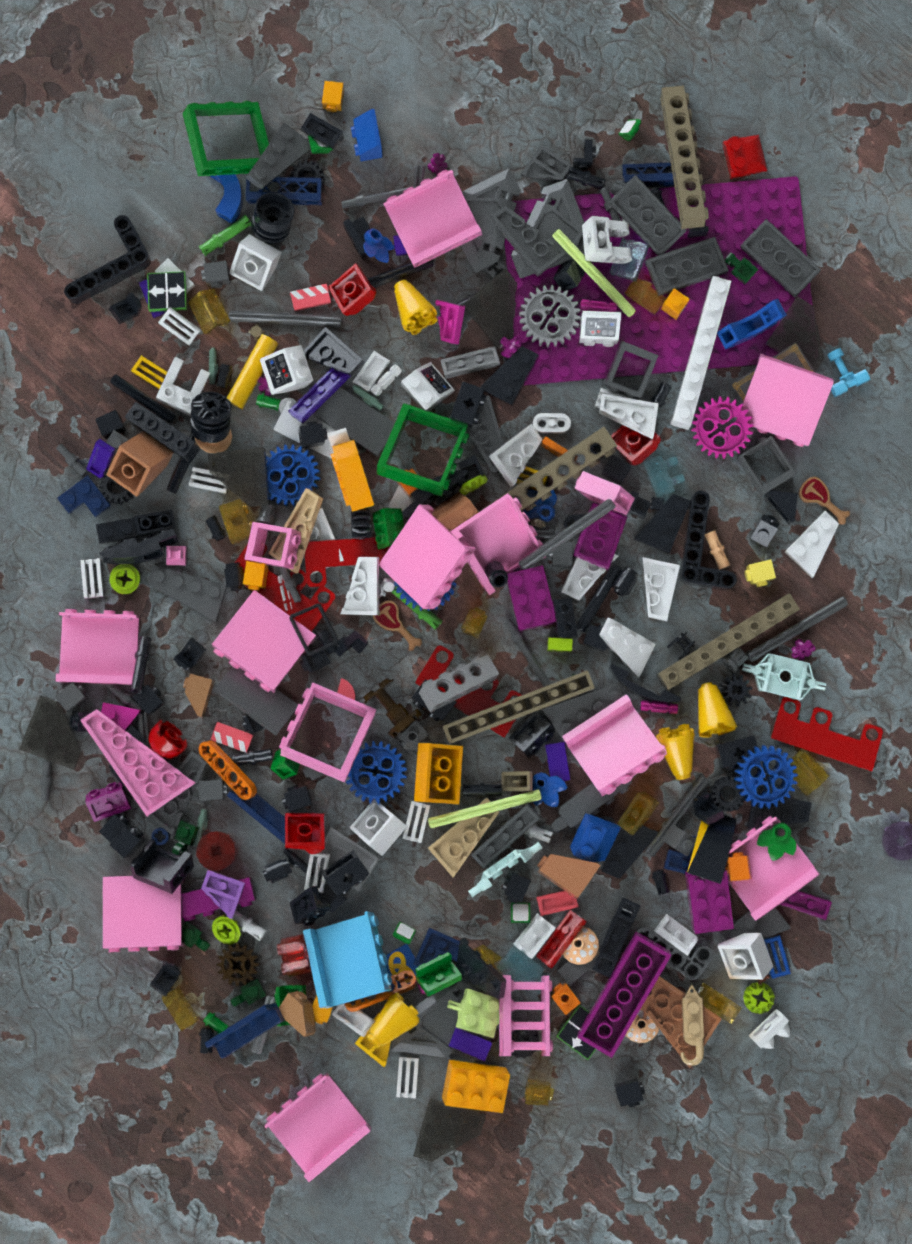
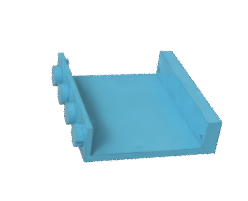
[303,911,392,1008]

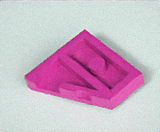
[435,300,465,344]
[101,702,140,731]

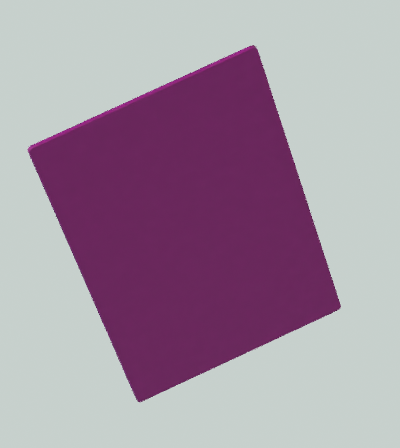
[504,177,818,386]

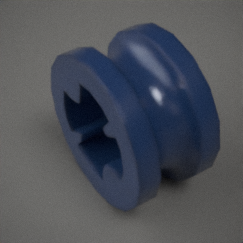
[151,828,170,845]

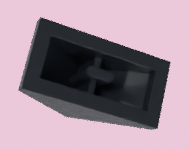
[765,490,798,525]

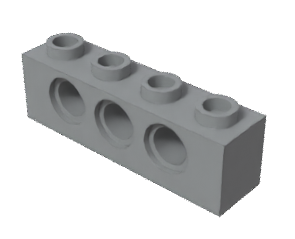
[419,654,499,712]

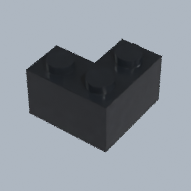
[99,814,146,858]

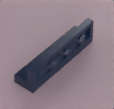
[622,163,700,187]
[245,177,323,206]
[227,783,285,844]
[205,1003,285,1059]

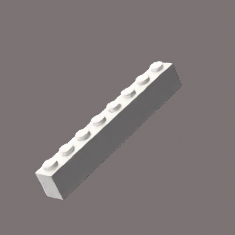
[670,276,731,430]

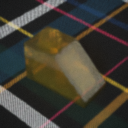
[461,607,488,639]
[617,791,660,835]
[697,983,742,1024]
[524,1079,554,1105]

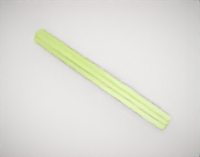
[552,229,636,317]
[428,790,541,828]

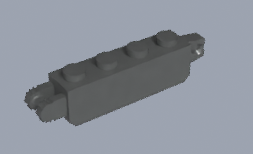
[550,774,637,832]

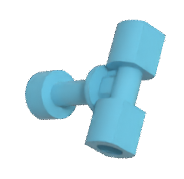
[827,348,870,397]

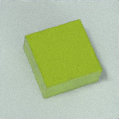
[547,638,573,653]

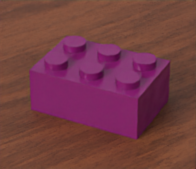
[507,565,556,632]
[685,870,734,934]

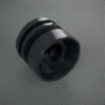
[251,192,295,244]
[190,392,231,443]

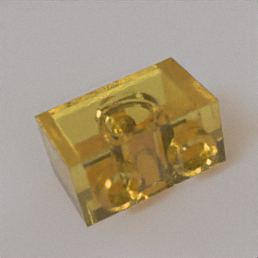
[218,499,253,545]

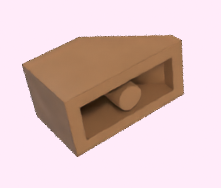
[183,674,215,718]
[279,991,316,1037]

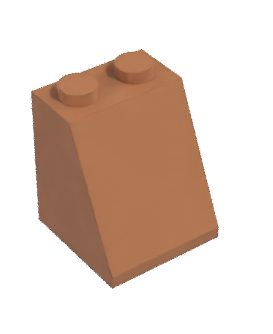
[106,431,174,497]
[432,492,479,531]
[537,854,601,899]

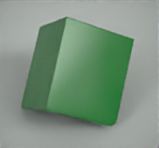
[270,747,300,780]

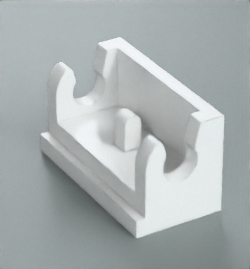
[514,913,555,959]
[654,914,698,956]

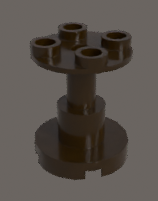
[363,678,423,739]

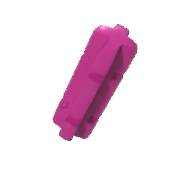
[580,299,617,312]
[640,700,678,714]

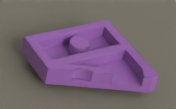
[201,870,245,919]

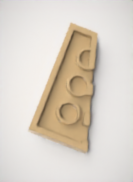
[268,488,323,573]
[428,798,499,877]

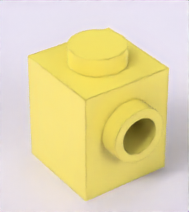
[744,559,776,587]

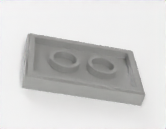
[313,827,380,891]

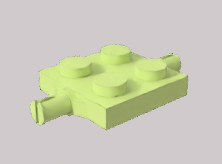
[447,989,499,1038]

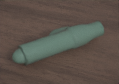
[208,347,218,385]
[352,385,384,411]
[194,809,208,847]

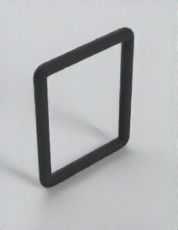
[289,603,339,656]

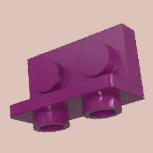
[85,782,131,822]

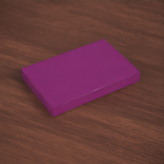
[573,502,628,570]

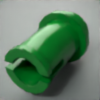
[256,393,281,411]
[203,1012,229,1033]

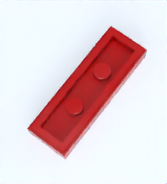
[536,909,587,969]

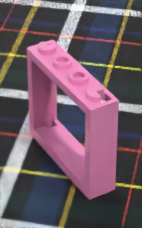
[279,683,377,783]

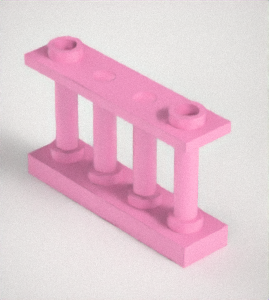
[499,975,553,1056]

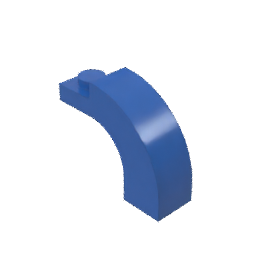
[210,174,243,224]
[717,299,787,349]

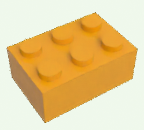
[330,440,374,512]
[414,743,463,804]
[442,1060,510,1113]

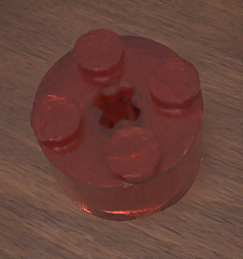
[196,831,238,871]
[277,934,312,977]

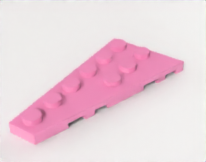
[80,709,195,817]

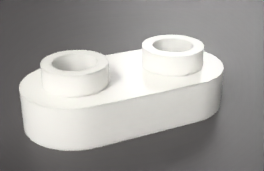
[533,413,571,434]

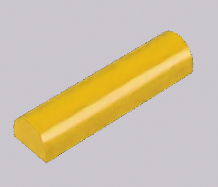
[227,334,278,410]

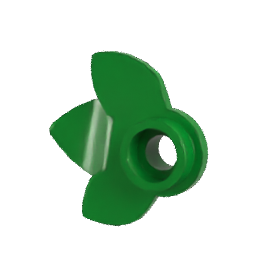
[757,823,797,861]

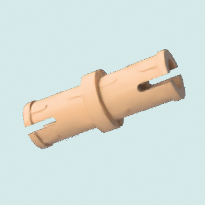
[705,530,730,570]

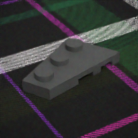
[721,908,791,940]

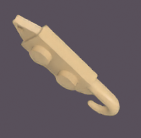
[681,985,704,1066]

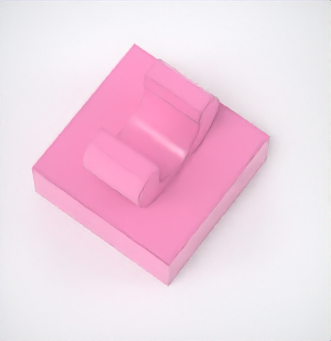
[166,546,187,566]

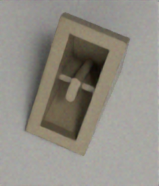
[501,771,532,791]

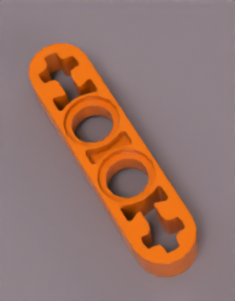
[198,740,257,800]
[344,970,417,1012]

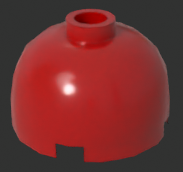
[148,720,187,759]

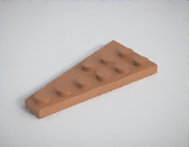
[614,952,722,1068]

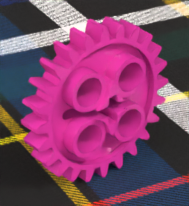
[691,396,754,459]

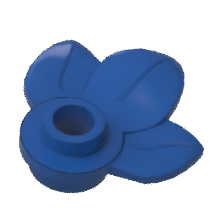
[363,229,395,263]
[522,486,557,522]
[532,772,568,807]

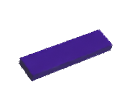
[288,368,351,424]

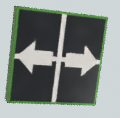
[147,271,187,312]
[556,1004,596,1060]

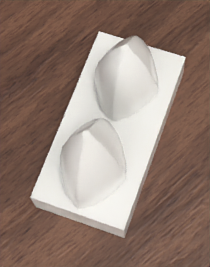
[749,1009,790,1049]

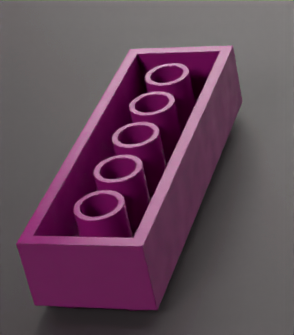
[577,932,671,1058]

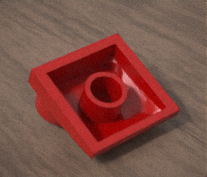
[722,135,767,179]
[328,263,376,316]
[611,425,661,466]
[285,813,325,854]

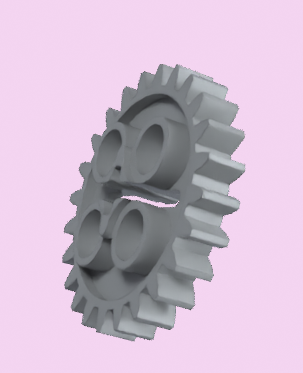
[519,285,581,347]

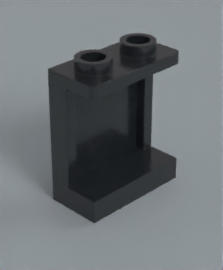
[130,839,194,894]

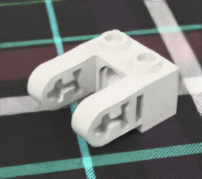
[582,216,632,264]
[156,357,210,416]

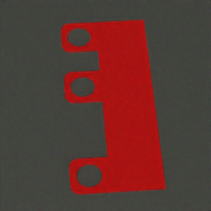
[304,537,390,587]
[234,544,335,632]
[415,645,522,738]
[771,697,883,772]

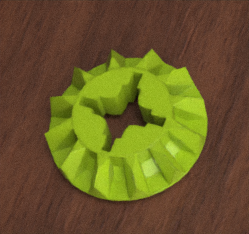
[459,475,488,495]
[109,564,141,594]
[212,915,242,945]
[743,982,775,1014]

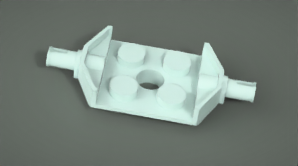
[742,653,826,701]
[468,842,543,898]

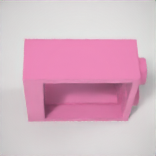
[575,471,635,515]
[245,522,301,569]

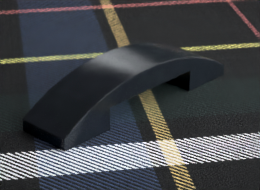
[609,664,681,703]
[592,897,641,978]

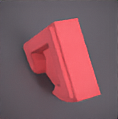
[337,678,355,700]

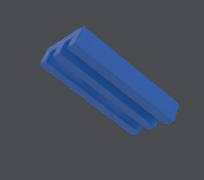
[764,935,791,979]

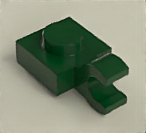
[725,253,758,285]
[172,820,200,856]
[182,921,211,952]
[230,978,266,1007]

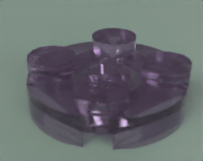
[882,821,912,860]

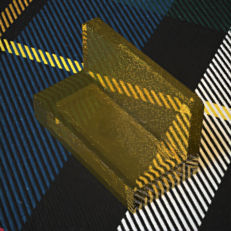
[189,289,230,334]
[790,748,829,795]
[161,987,199,1031]

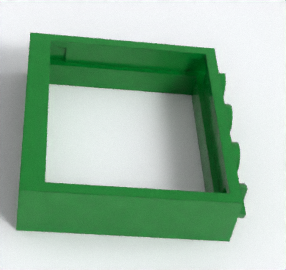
[182,101,269,176]
[377,403,470,496]

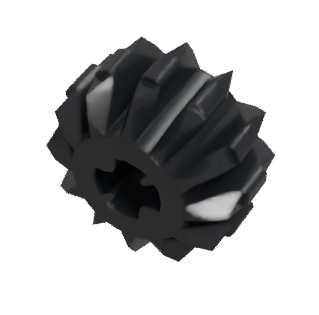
[351,508,371,540]
[720,674,752,707]

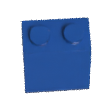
[351,109,383,161]
[570,813,621,862]

